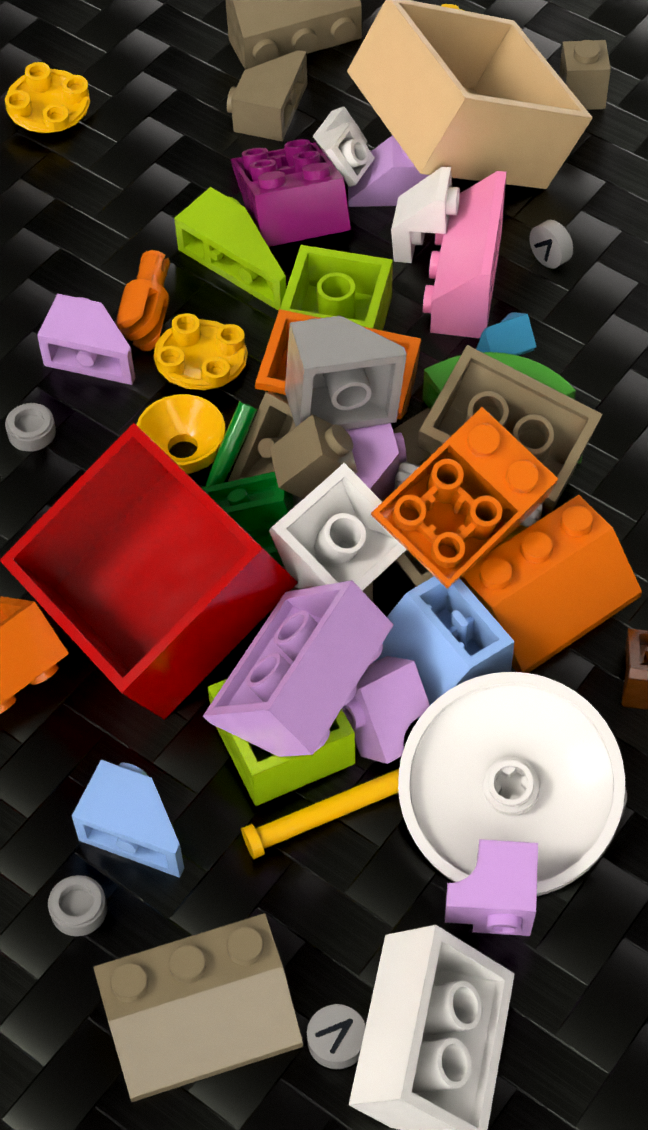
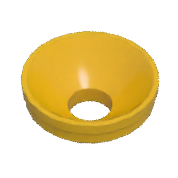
[137,394,226,474]

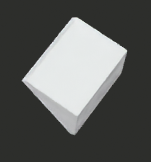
[269,463,407,591]

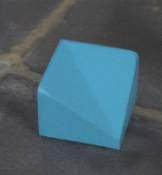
[476,312,536,356]

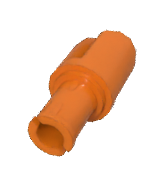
[115,250,170,351]

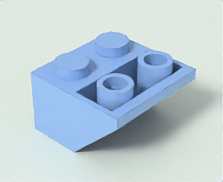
[373,576,515,719]

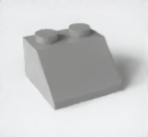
[285,316,407,430]

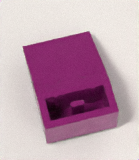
[231,139,351,247]

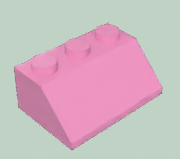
[423,171,507,338]

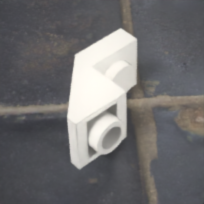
[313,106,375,187]
[391,167,460,263]

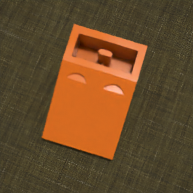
[371,407,558,589]

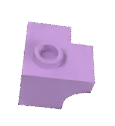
[342,656,430,764]
[445,839,538,936]

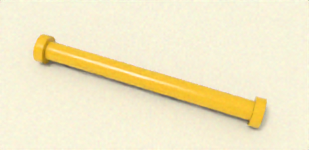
[241,769,399,859]

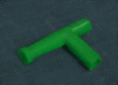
[202,401,258,488]

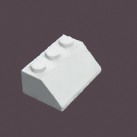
[349,925,515,1130]

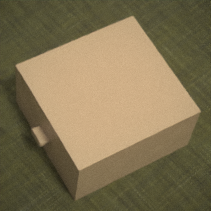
[347,0,593,189]

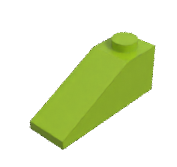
[174,187,286,311]

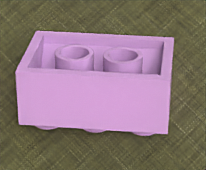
[203,580,394,757]

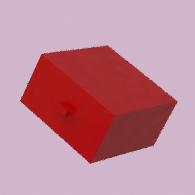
[0,423,298,720]

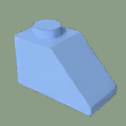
[72,760,184,878]

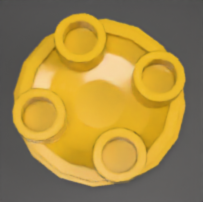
[5,62,90,133]
[153,313,248,390]

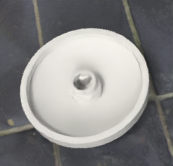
[398,672,625,896]

